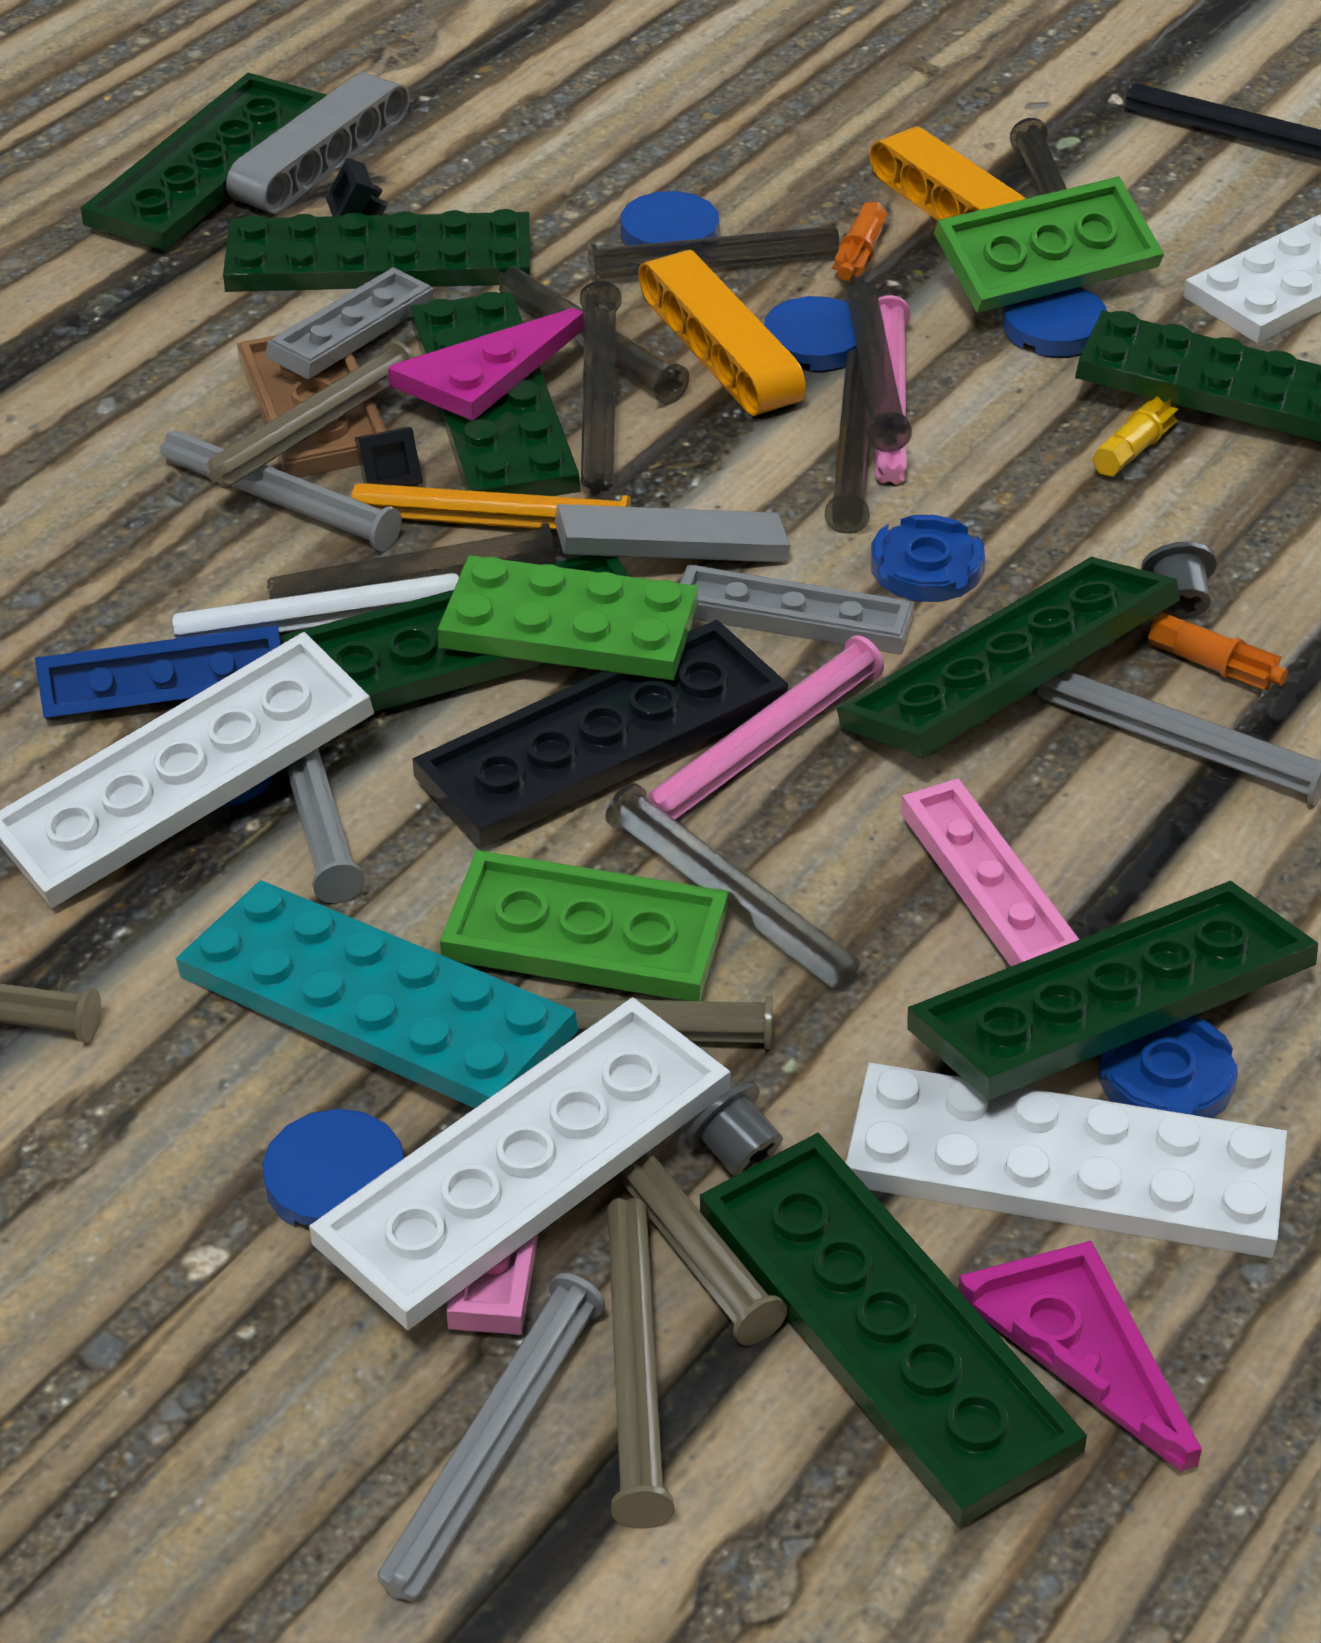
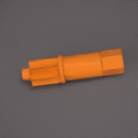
[831,202,888,283]
[1147,612,1288,691]

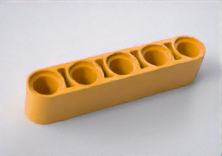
[869,126,1026,221]
[638,249,806,416]

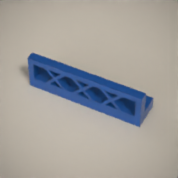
[35,625,281,718]

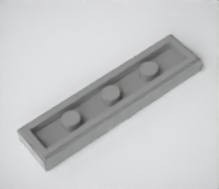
[265,267,434,379]
[554,504,791,562]
[680,565,914,654]

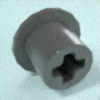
[1140,542,1217,619]
[685,1082,783,1177]

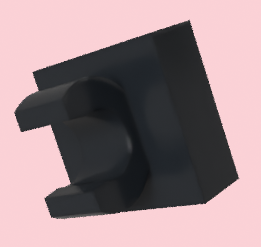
[326,157,388,216]
[354,427,423,486]

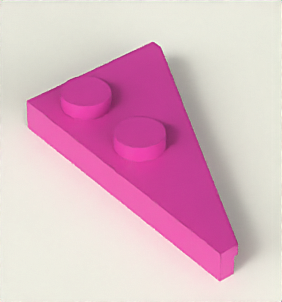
[388,308,584,421]
[958,1241,1202,1472]

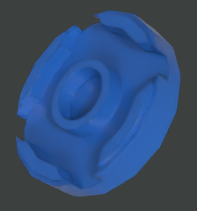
[621,191,719,259]
[1003,287,1107,357]
[764,296,867,372]
[870,515,985,602]
[1099,1016,1238,1118]
[262,1109,404,1227]

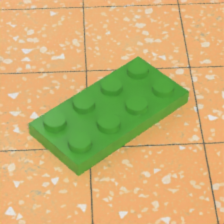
[934,176,1164,313]
[437,555,698,680]
[440,850,729,1001]

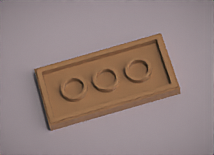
[237,335,387,477]

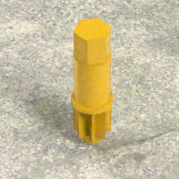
[1091,396,1178,477]

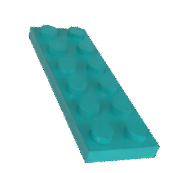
[175,880,578,1108]

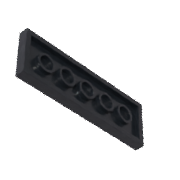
[412,619,788,848]

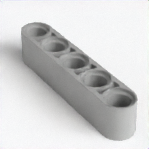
[226,72,409,214]

